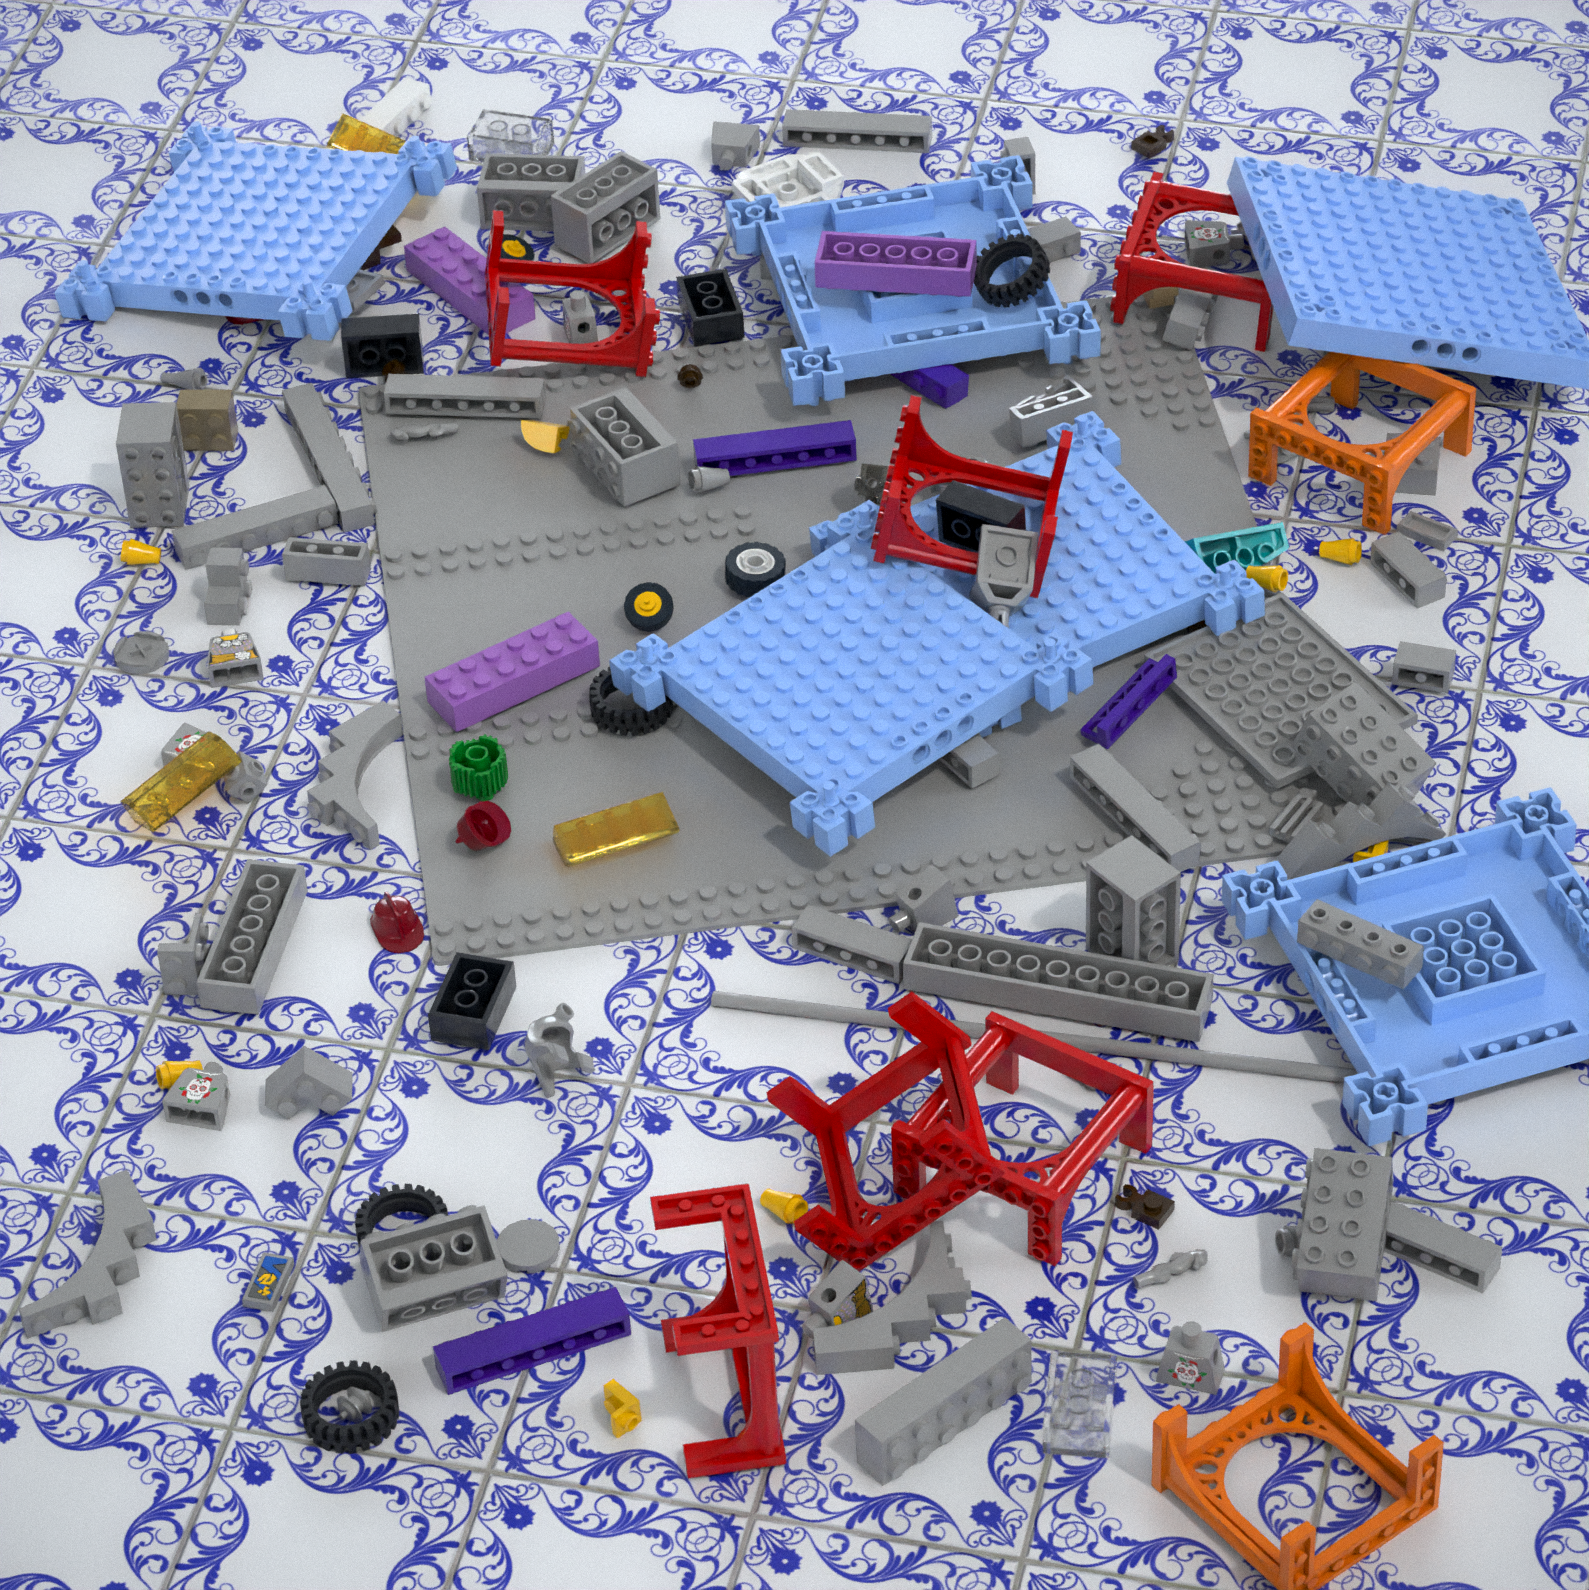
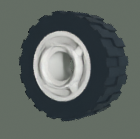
[725,542,786,598]

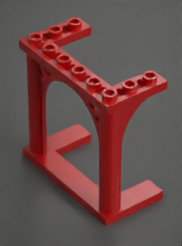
[1110,171,1274,352]
[485,210,660,377]
[870,395,1073,598]
[766,991,1005,1271]
[891,1011,1154,1266]
[650,1183,787,1478]

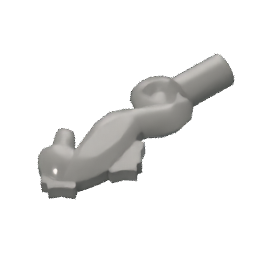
[390,422,458,441]
[1133,1249,1208,1289]

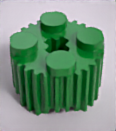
[449,734,508,801]

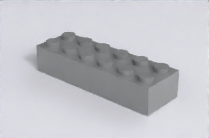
[196,859,308,1015]
[855,1317,1032,1486]

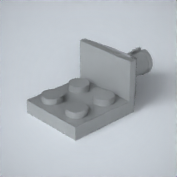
[969,524,1038,628]

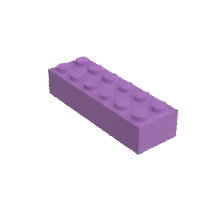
[404,226,536,334]
[814,231,977,297]
[424,611,600,732]

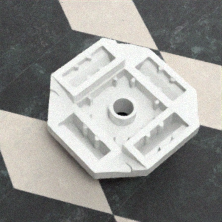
[732,151,844,208]

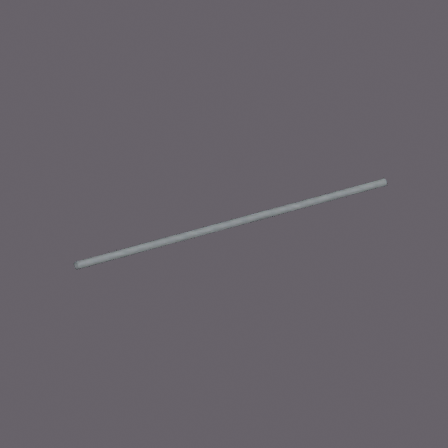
[711,991,1358,1083]

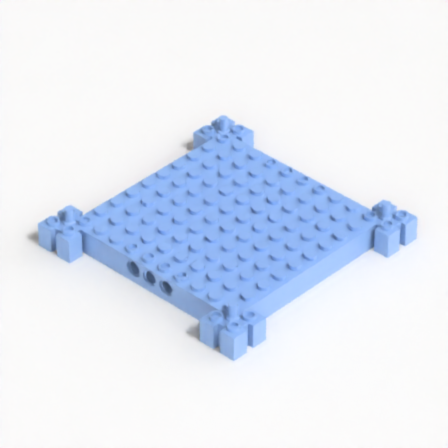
[54,121,457,341]
[725,155,1101,406]
[809,411,1265,738]
[609,500,1093,857]
[1222,787,1589,1147]

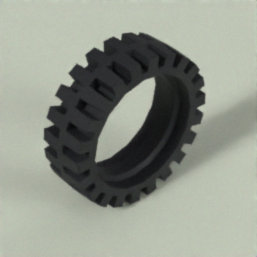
[974,234,1050,307]
[589,666,673,736]
[355,1183,448,1247]
[300,1360,399,1454]

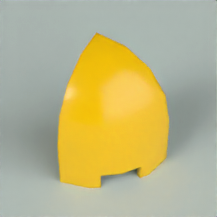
[521,420,570,453]

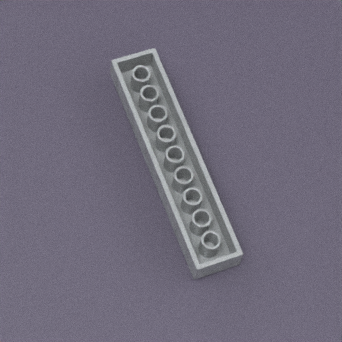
[903,922,1214,1042]

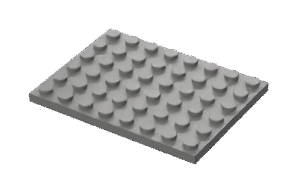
[1144,592,1418,789]

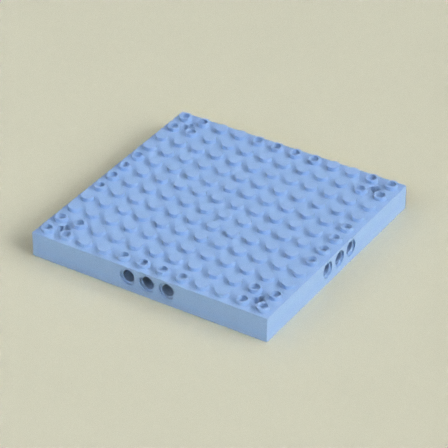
[1227,157,1589,389]

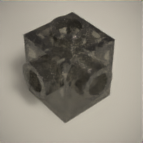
[855,463,891,505]

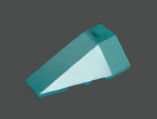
[1185,522,1289,574]

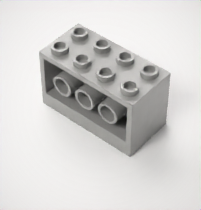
[551,151,661,264]
[477,154,586,231]
[569,387,681,507]
[116,402,190,528]
[1086,835,1181,966]
[360,1205,508,1332]

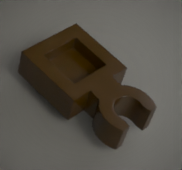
[1131,125,1174,158]
[1115,1184,1175,1230]

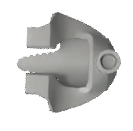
[525,1003,595,1098]

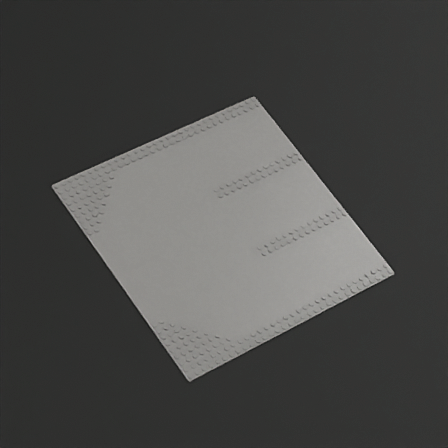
[359,295,1347,966]

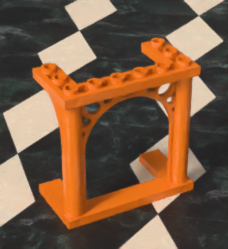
[1248,351,1476,535]
[1152,1322,1444,1590]

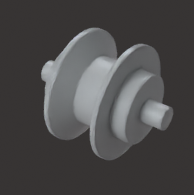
[337,1387,372,1423]

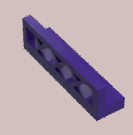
[1080,654,1177,749]

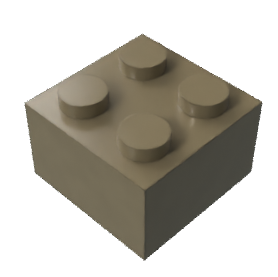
[177,390,238,451]

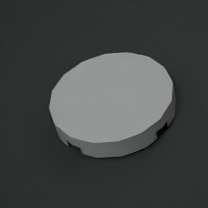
[113,631,170,674]
[497,1219,560,1274]

